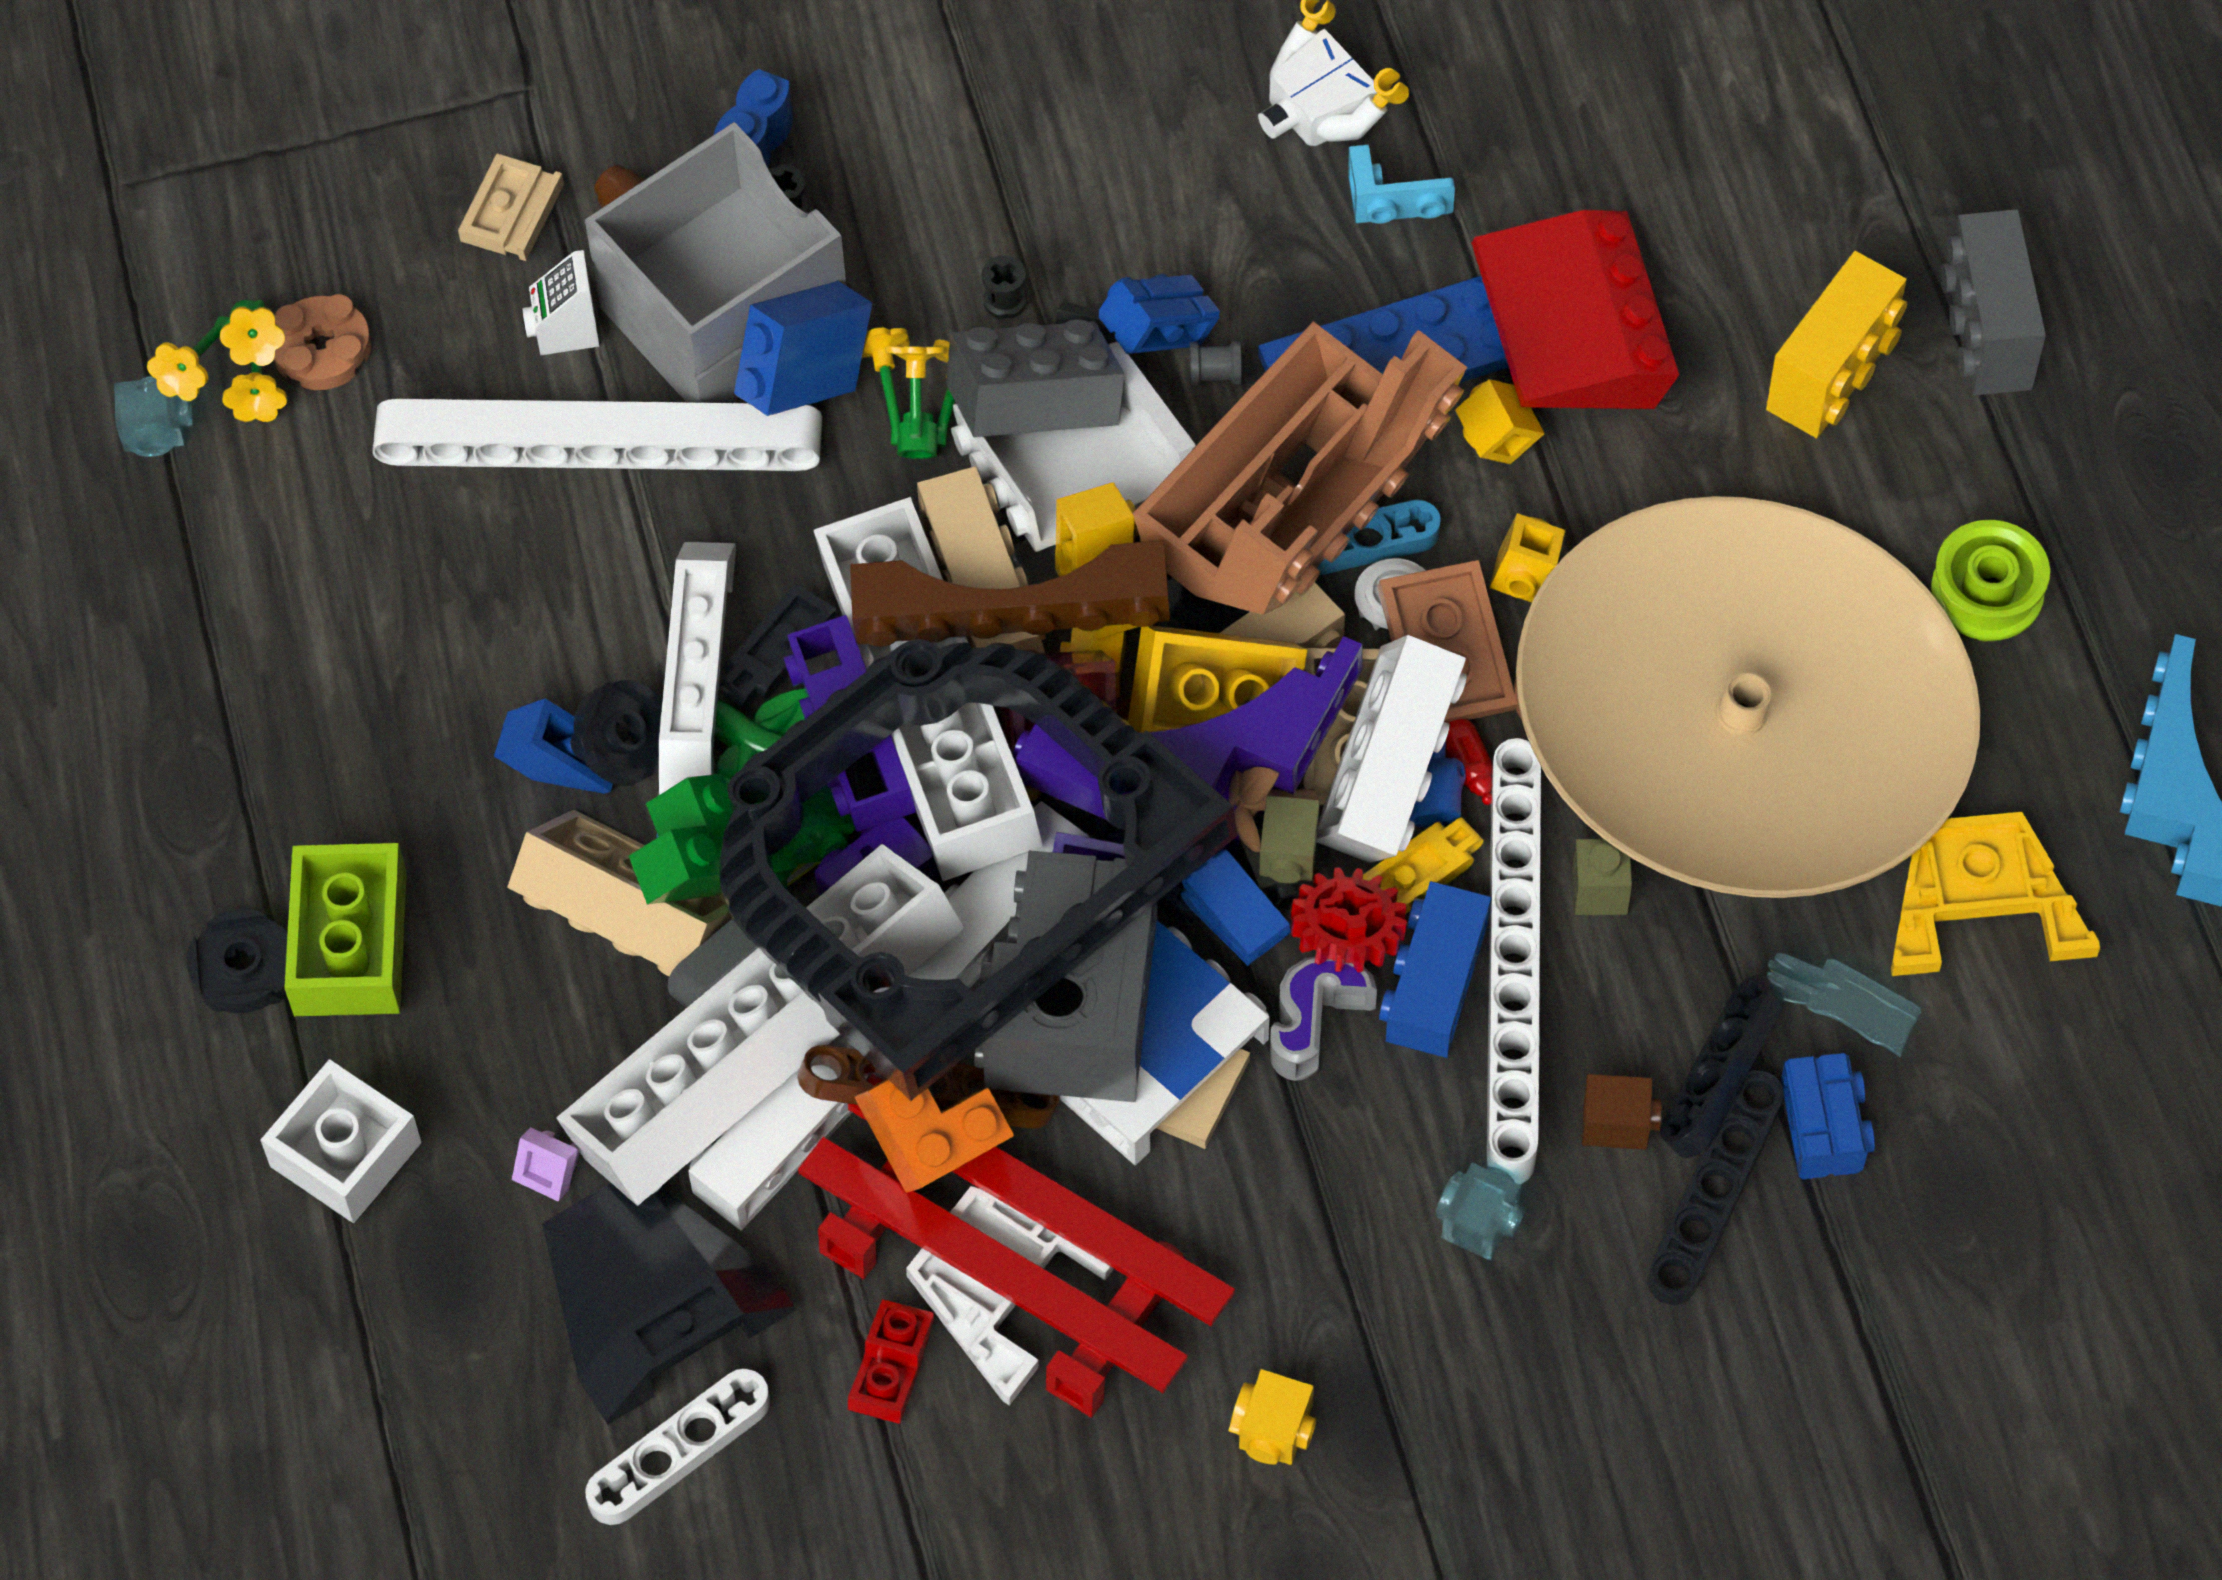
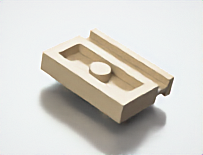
[458,154,564,261]

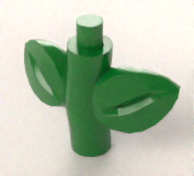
[714,688,807,785]

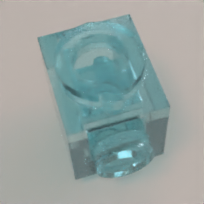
[114,376,192,457]
[1435,1163,1525,1261]

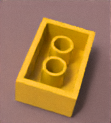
[1766,251,1908,439]
[1128,625,1307,733]

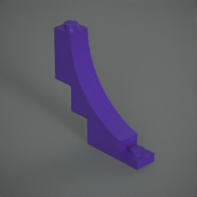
[1013,636,1363,820]

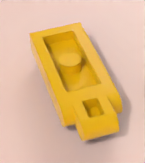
[1363,817,1484,913]

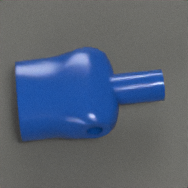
[1409,740,1466,827]

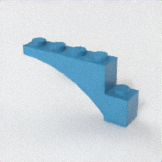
[2119,634,2222,907]

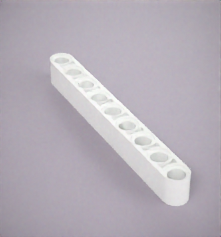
[372,399,822,471]
[1487,738,1541,1186]

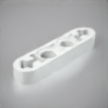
[586,1369,770,1525]

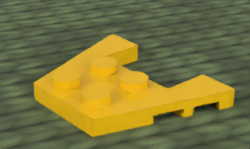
[1891,812,2100,976]

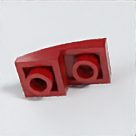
[848,1299,934,1424]

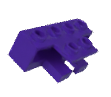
[783,615,916,832]

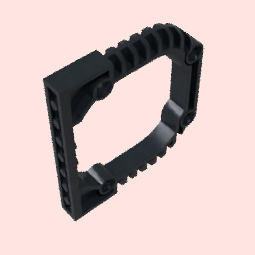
[719,639,1238,1101]

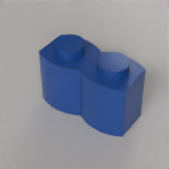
[714,69,793,168]

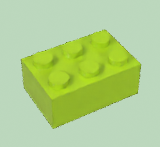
[285,843,407,1016]

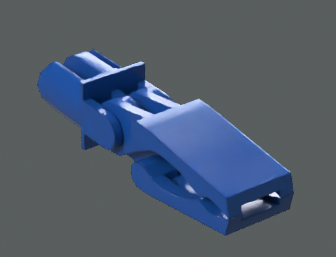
[1181,849,1291,966]

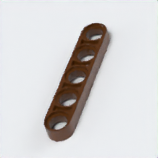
[797,1045,1060,1129]

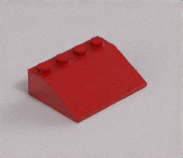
[1471,210,1679,409]

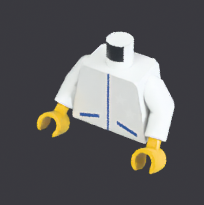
[1258,0,1409,146]

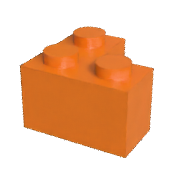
[854,1079,1014,1193]

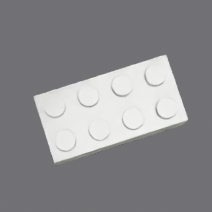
[1317,635,1467,863]

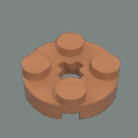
[273,294,371,390]

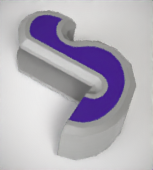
[1270,957,1377,1081]

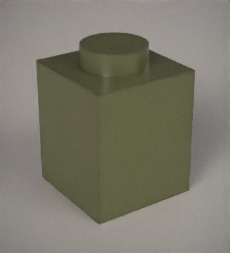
[1259,795,1319,883]
[1572,839,1632,915]

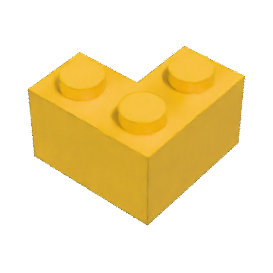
[1055,482,1137,640]

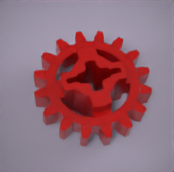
[1291,868,1407,973]

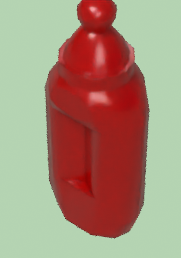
[1446,719,1493,805]

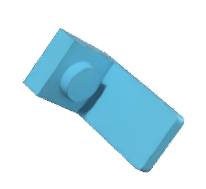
[1348,145,1455,224]

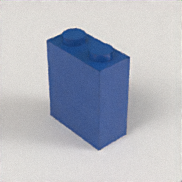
[734,281,872,416]

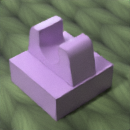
[512,1127,580,1202]

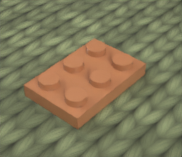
[1377,560,1518,723]

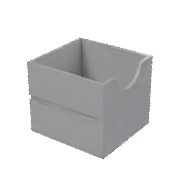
[585,122,846,403]

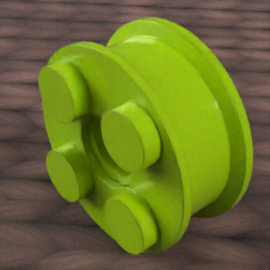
[1931,520,2050,642]

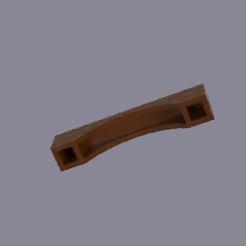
[850,541,1170,647]

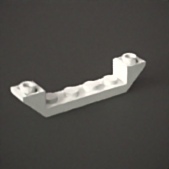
[659,542,736,795]

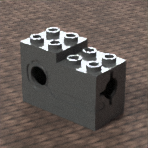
[975,850,1158,1102]

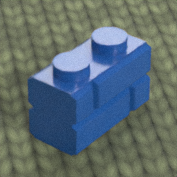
[1098,274,1220,354]
[1781,1053,1875,1179]

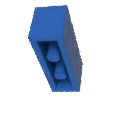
[1379,881,1492,1058]

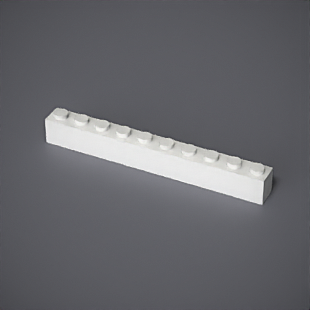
[688,801,1089,1231]

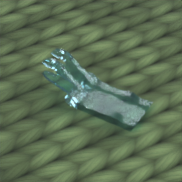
[1766,953,1921,1058]

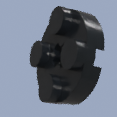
[570,680,662,786]
[187,909,288,1013]

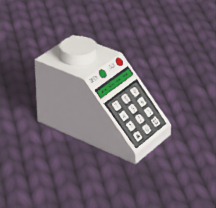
[523,250,599,355]

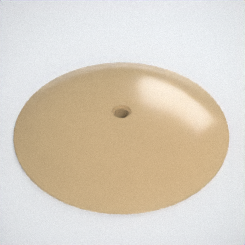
[1516,496,1980,898]

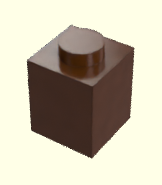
[1582,1074,1661,1150]

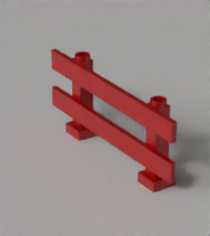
[798,1073,1235,1418]

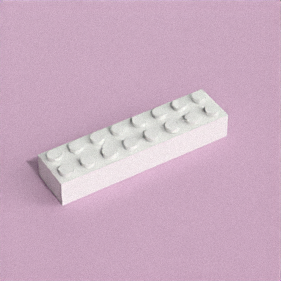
[813,497,1043,881]
[556,844,964,1206]

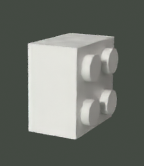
[261,1059,422,1223]

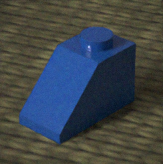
[494,698,613,794]

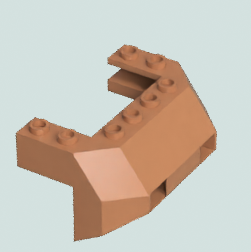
[1133,321,1467,615]

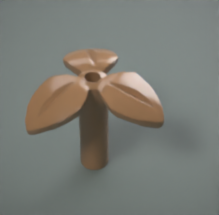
[1228,767,1318,853]

